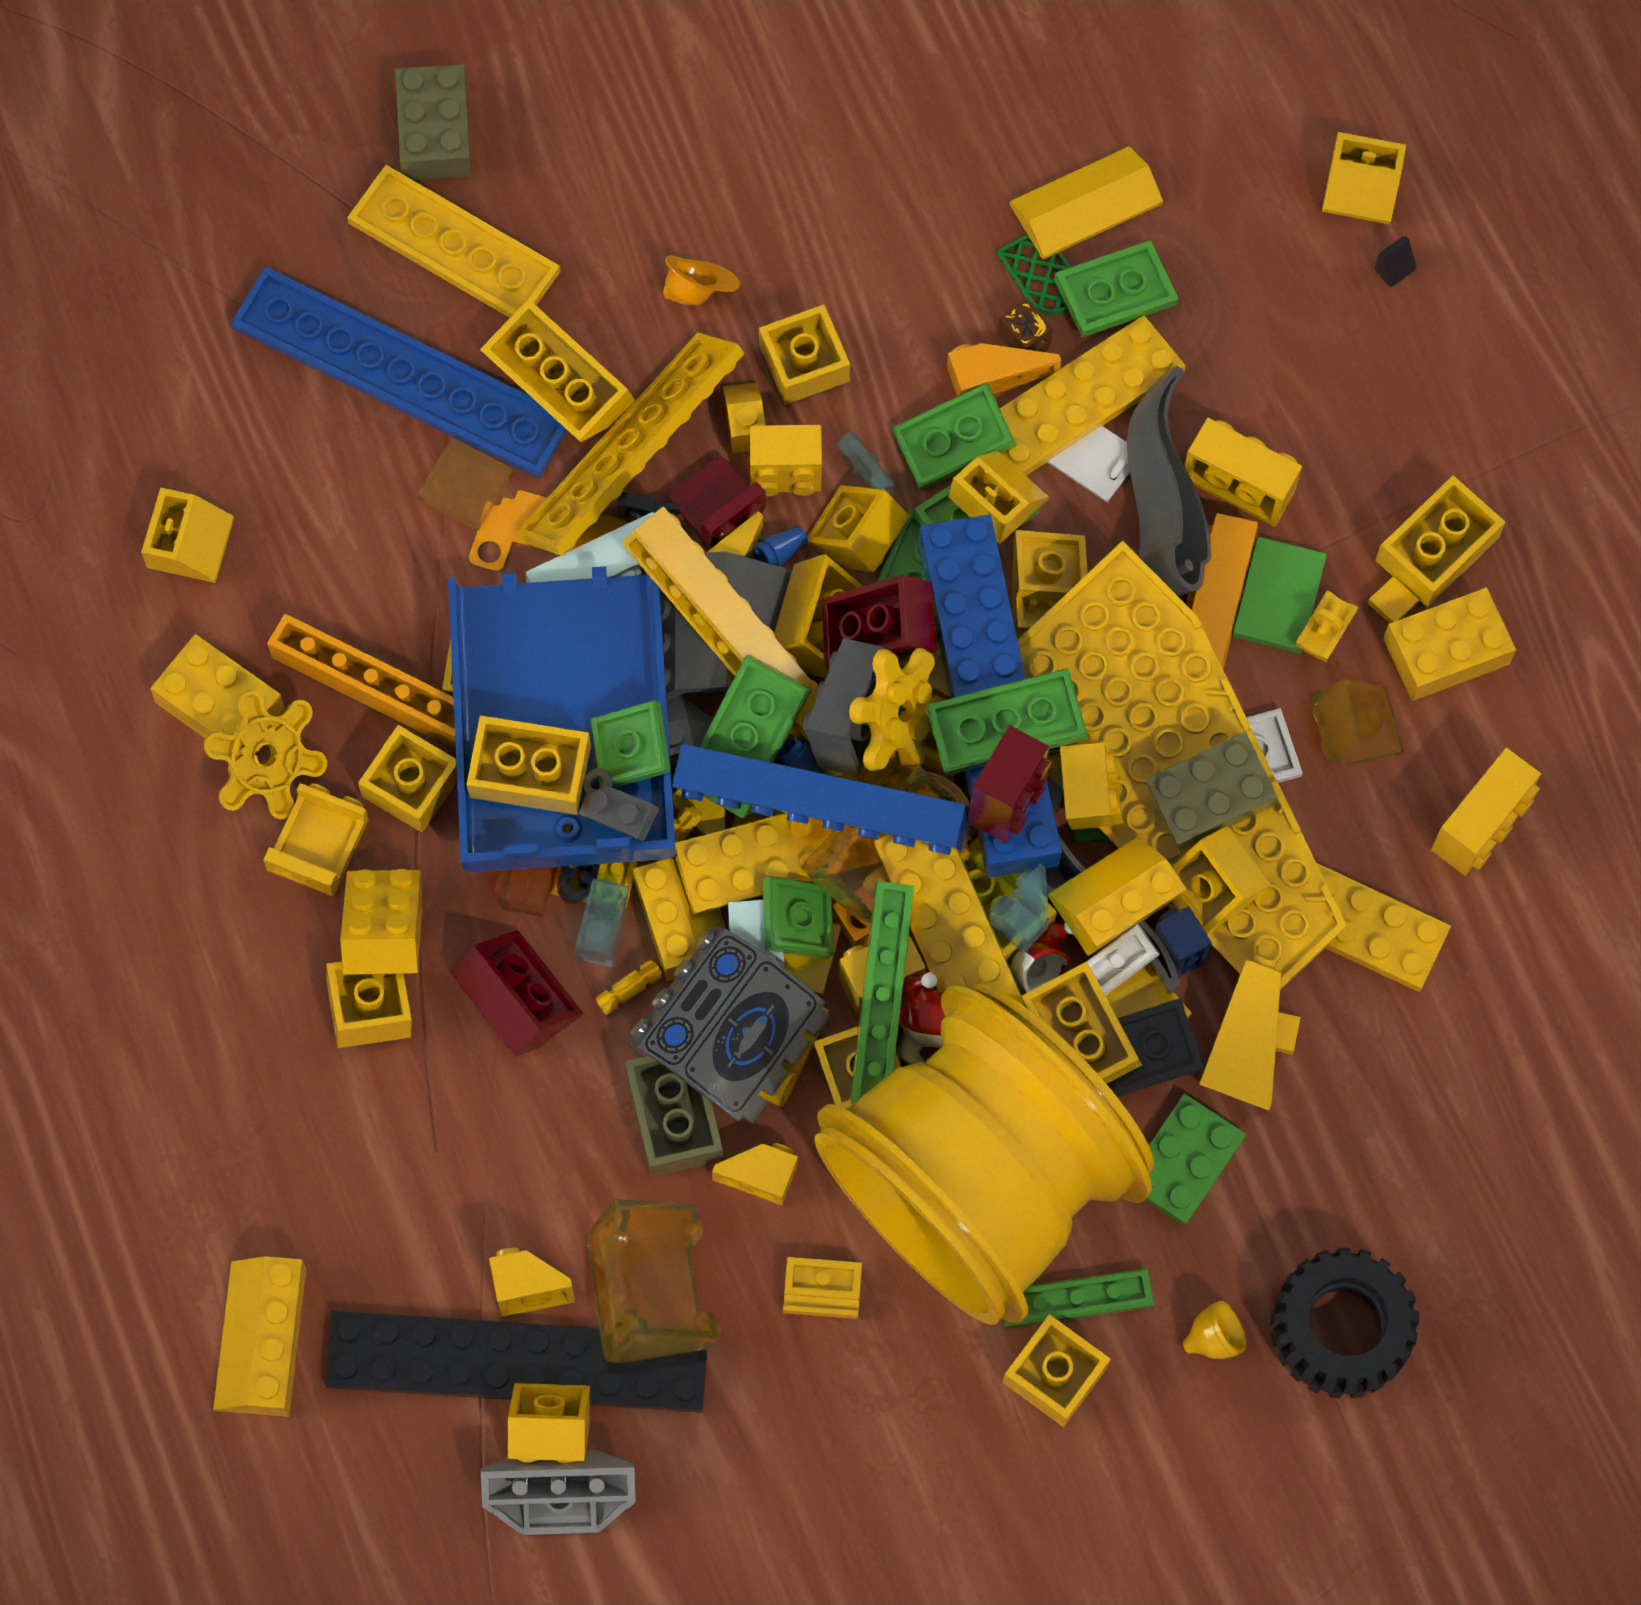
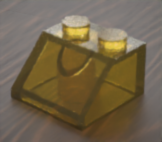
[1310,679,1404,765]

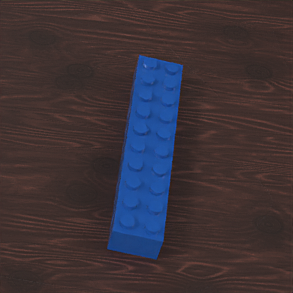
[918,514,1062,878]

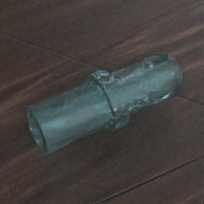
[836,432,896,494]

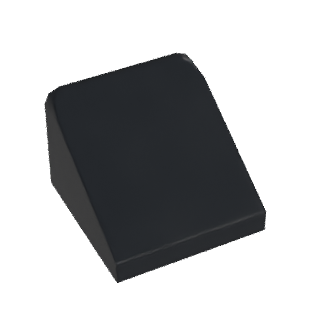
[1374,236,1416,287]

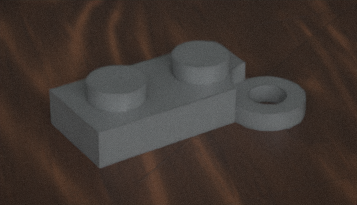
[578,768,659,842]

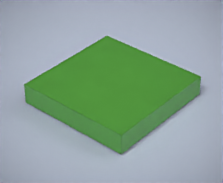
[590,700,671,788]
[763,876,834,959]

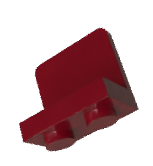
[669,457,766,549]

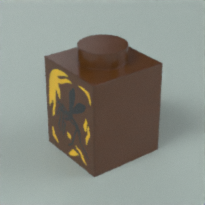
[998,298,1053,352]

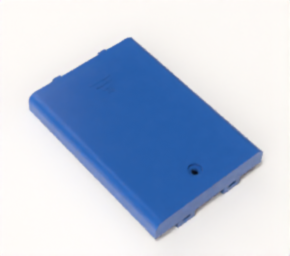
[448,566,676,872]

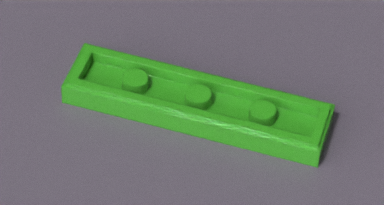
[1004,1268,1154,1329]

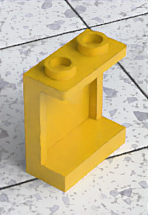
[263,783,369,897]

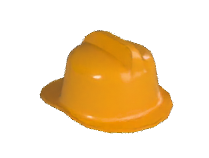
[663,255,741,306]

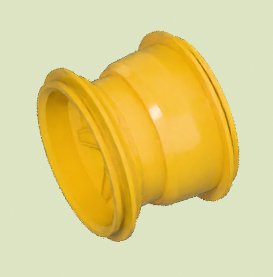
[814,984,1154,1325]

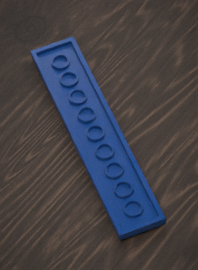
[231,266,567,479]

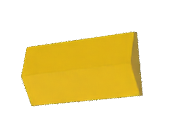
[1009,146,1163,260]

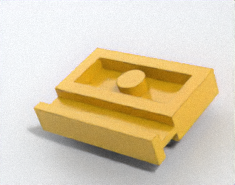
[783,1257,862,1319]

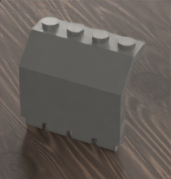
[660,552,791,701]

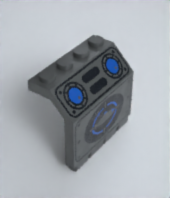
[627,926,830,1124]

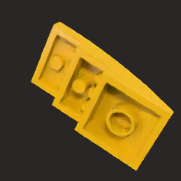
[1012,530,1088,640]

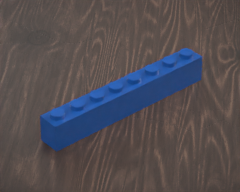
[672,744,970,855]

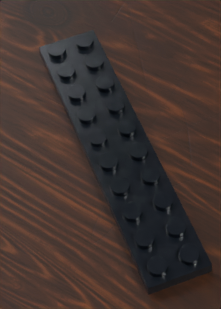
[325,1311,708,1413]

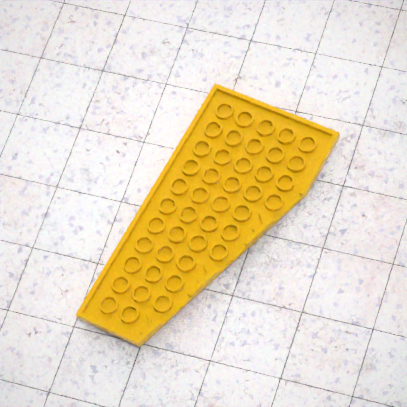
[1017,541,1347,990]

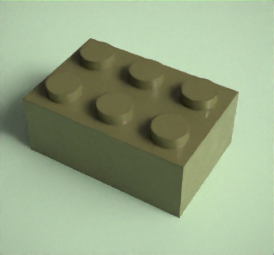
[395,64,472,180]
[1146,731,1279,851]
[625,1056,723,1178]

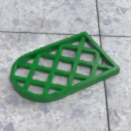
[996,234,1071,315]

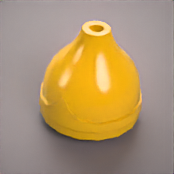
[1183,1301,1246,1359]

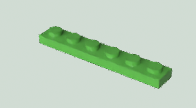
[850,881,914,1104]

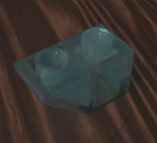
[990,864,1049,954]
[575,878,629,967]

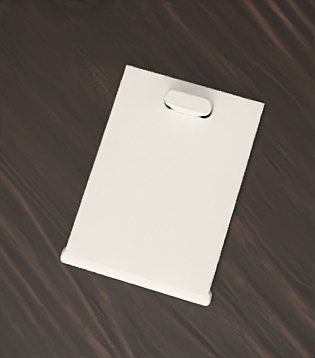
[1047,426,1130,503]

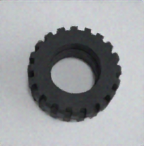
[1270,1248,1420,1399]

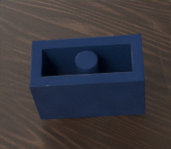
[1155,906,1212,978]

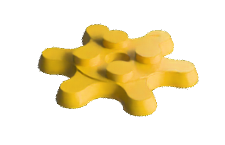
[849,648,944,771]
[203,690,327,819]

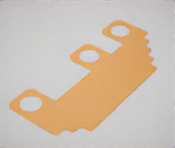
[469,490,647,575]

